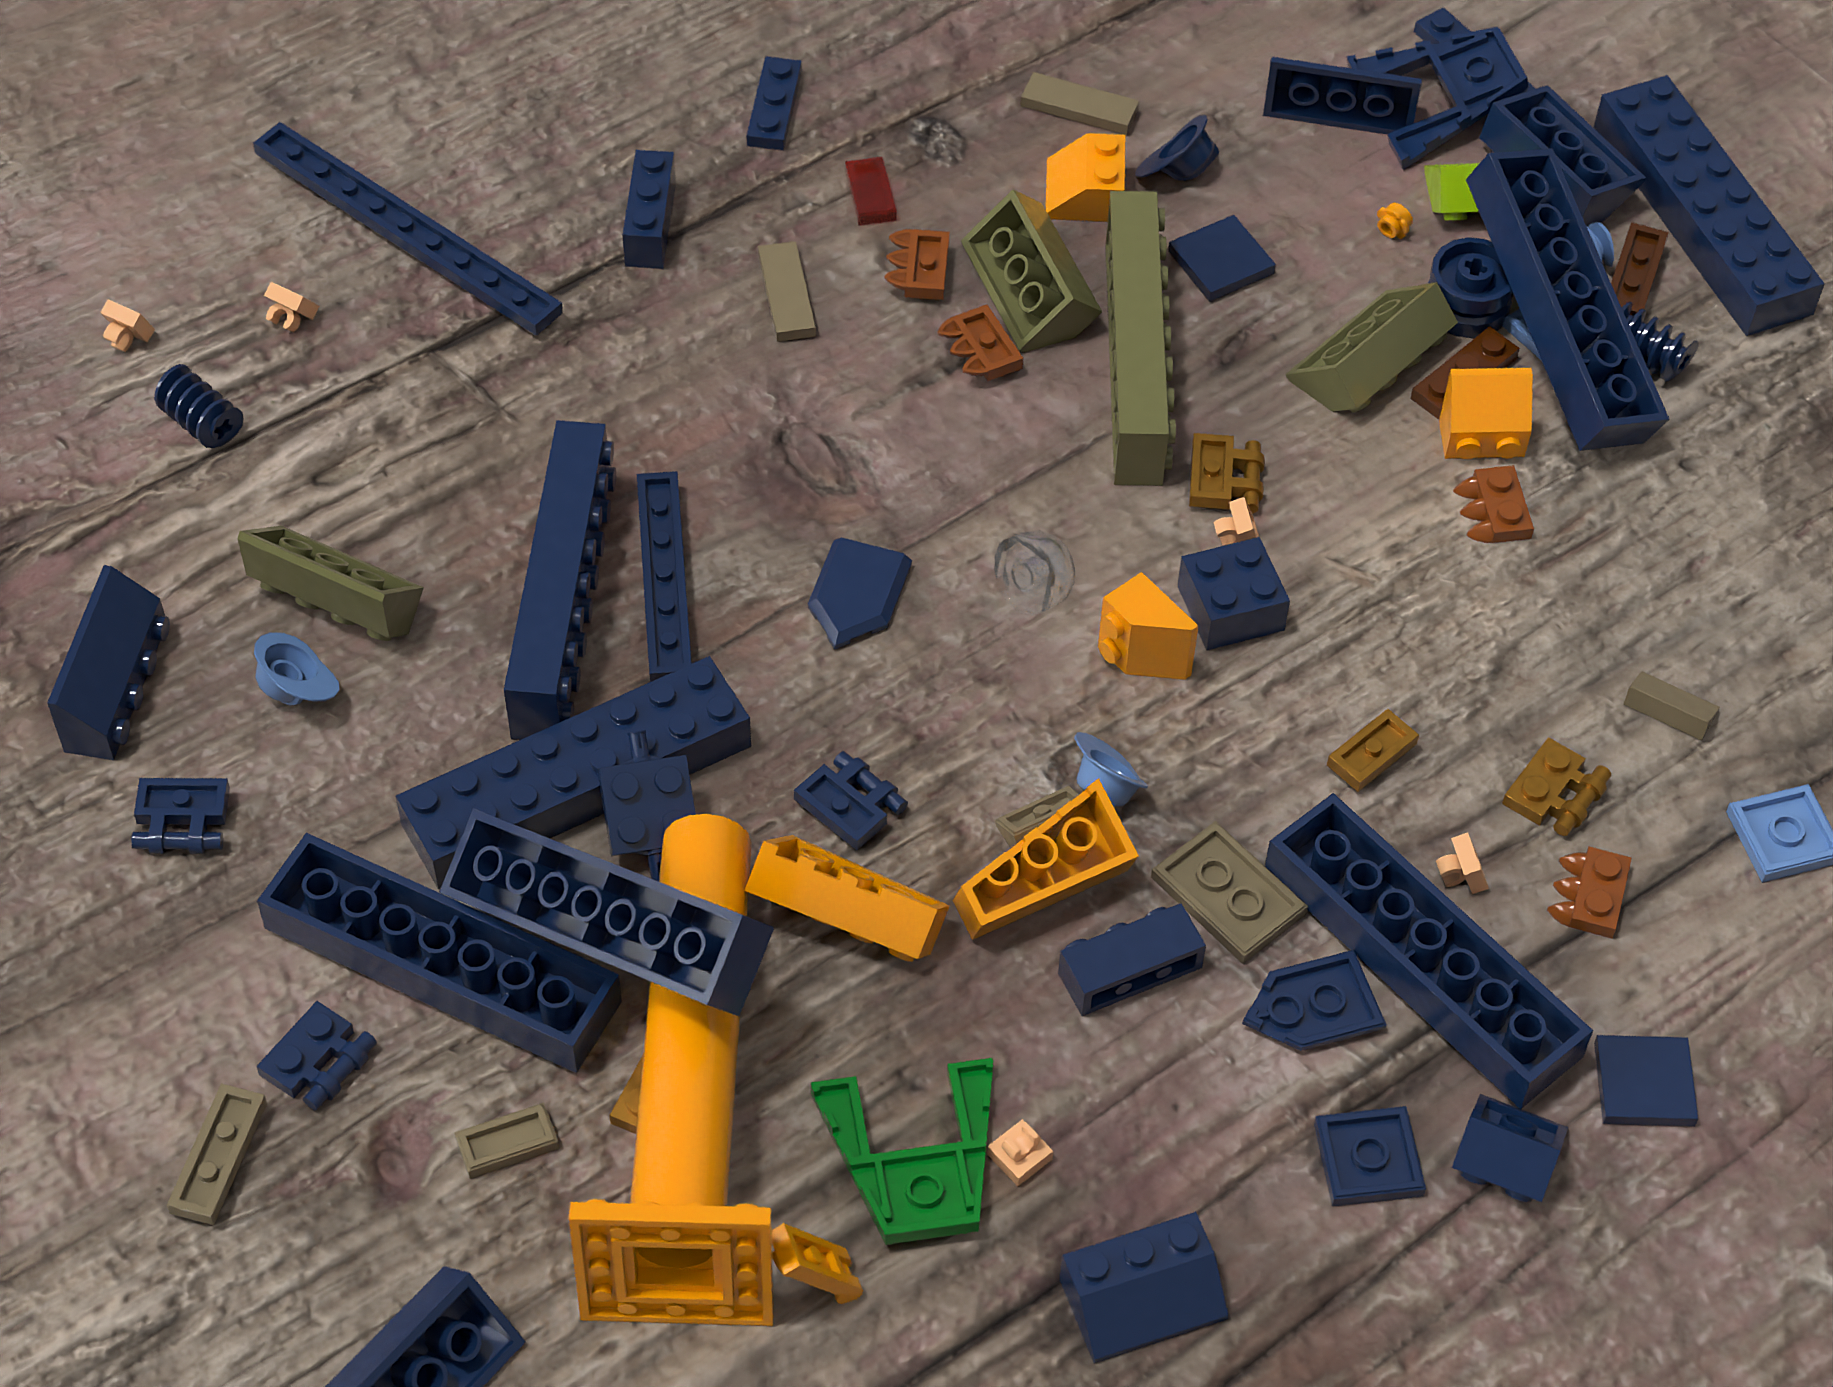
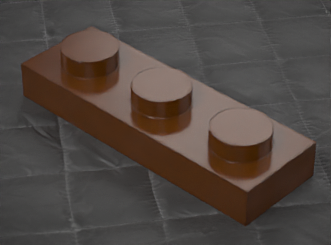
[1611,222,1669,316]
[1410,326,1520,420]

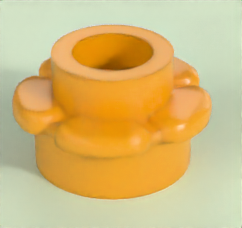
[1377,203,1413,239]

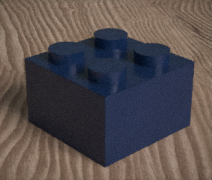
[1177,537,1290,651]

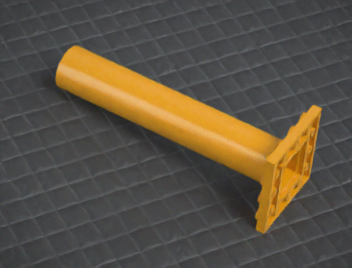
[569,814,774,1326]

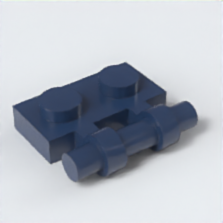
[794,751,908,850]
[131,778,230,854]
[256,1001,377,1111]

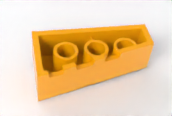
[953,778,1139,940]
[744,835,950,962]

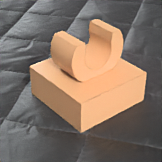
[264,282,320,332]
[100,299,155,352]
[1214,497,1259,546]
[1436,832,1489,895]
[987,1119,1053,1186]

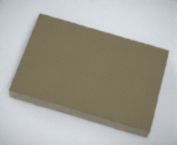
[1151,821,1308,964]

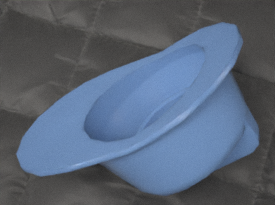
[254,632,339,706]
[1074,732,1148,807]

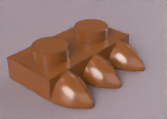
[884,229,950,300]
[938,304,1023,382]
[1453,465,1534,543]
[1547,846,1632,939]

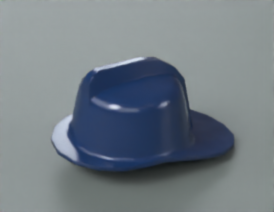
[1135,115,1219,181]

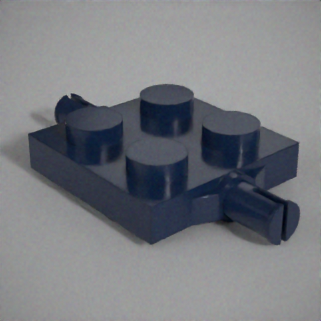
[597,730,696,881]

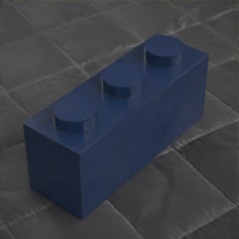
[622,150,676,269]
[1058,903,1206,1016]

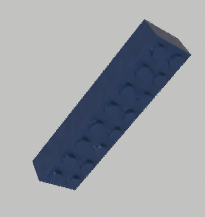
[1594,75,1825,337]
[1466,148,1670,451]
[504,420,616,740]
[395,656,751,889]
[1265,793,1594,1110]
[439,808,774,1016]
[257,833,622,1073]

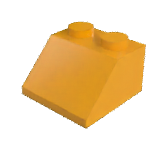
[1045,133,1125,222]
[1439,368,1533,459]
[1098,572,1198,680]

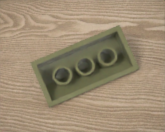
[961,189,1102,353]
[1285,282,1458,413]
[237,526,424,641]

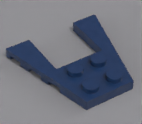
[1346,26,1529,169]

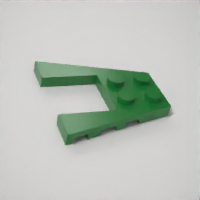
[811,1058,993,1245]

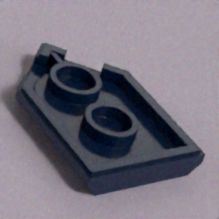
[808,537,912,650]
[1242,950,1387,1051]

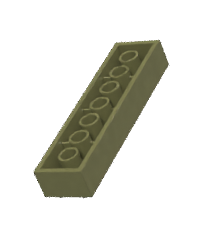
[1105,191,1176,486]

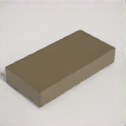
[454,1103,559,1179]

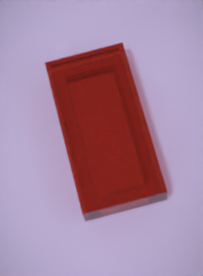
[845,157,897,226]

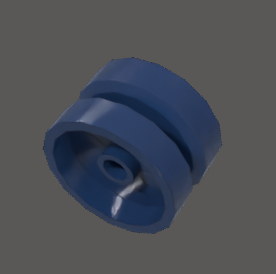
[1428,237,1514,339]

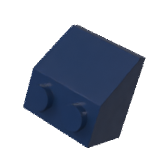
[1452,1094,1568,1202]

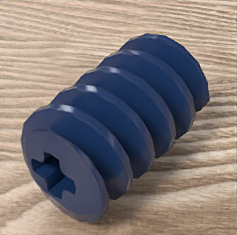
[1622,301,1699,381]
[154,364,244,449]

